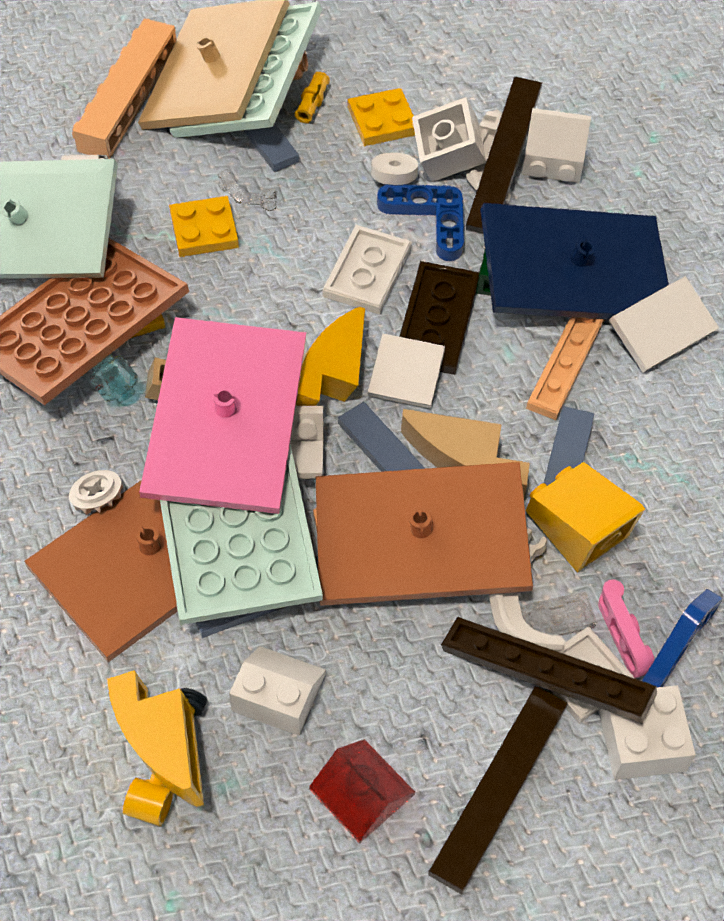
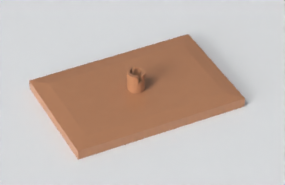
[0,238,190,405]
[316,462,533,606]
[24,480,178,662]

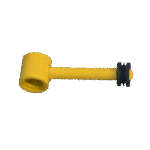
[123,688,207,826]

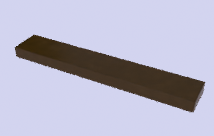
[466,76,542,234]
[441,617,657,724]
[428,685,568,895]

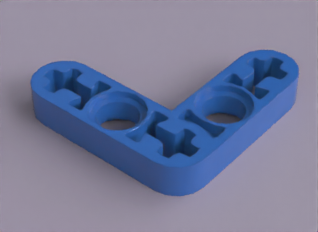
[377,185,464,261]
[642,589,723,688]

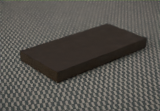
[399,261,479,375]

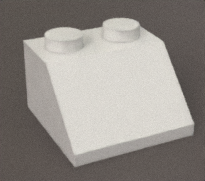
[522,108,591,183]
[229,646,326,736]

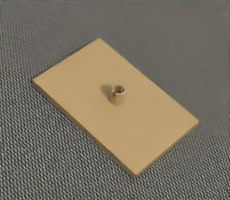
[138,0,290,130]

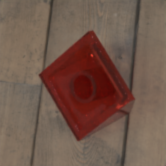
[309,739,415,844]

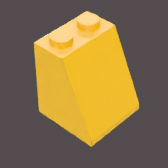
[525,462,645,572]

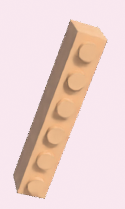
[72,18,176,159]

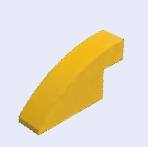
[296,307,365,406]
[107,670,204,807]

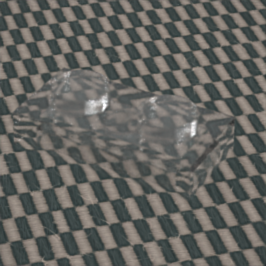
[520,591,597,636]

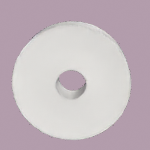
[371,152,418,185]

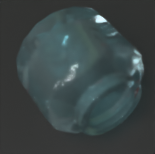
[89,354,138,403]

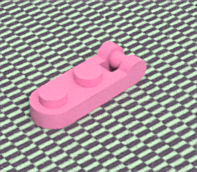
[598,579,654,679]

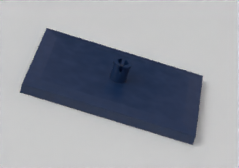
[480,203,669,320]

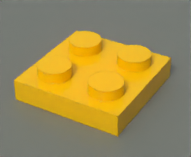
[347,88,415,146]
[169,196,239,257]

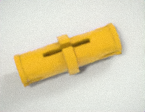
[295,71,330,124]

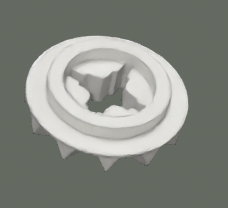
[69,470,123,514]

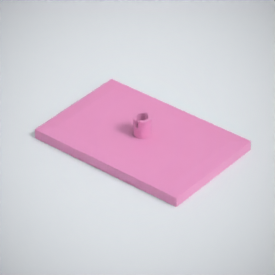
[139,317,306,514]

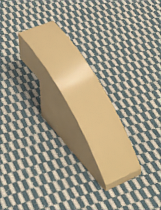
[401,409,530,498]

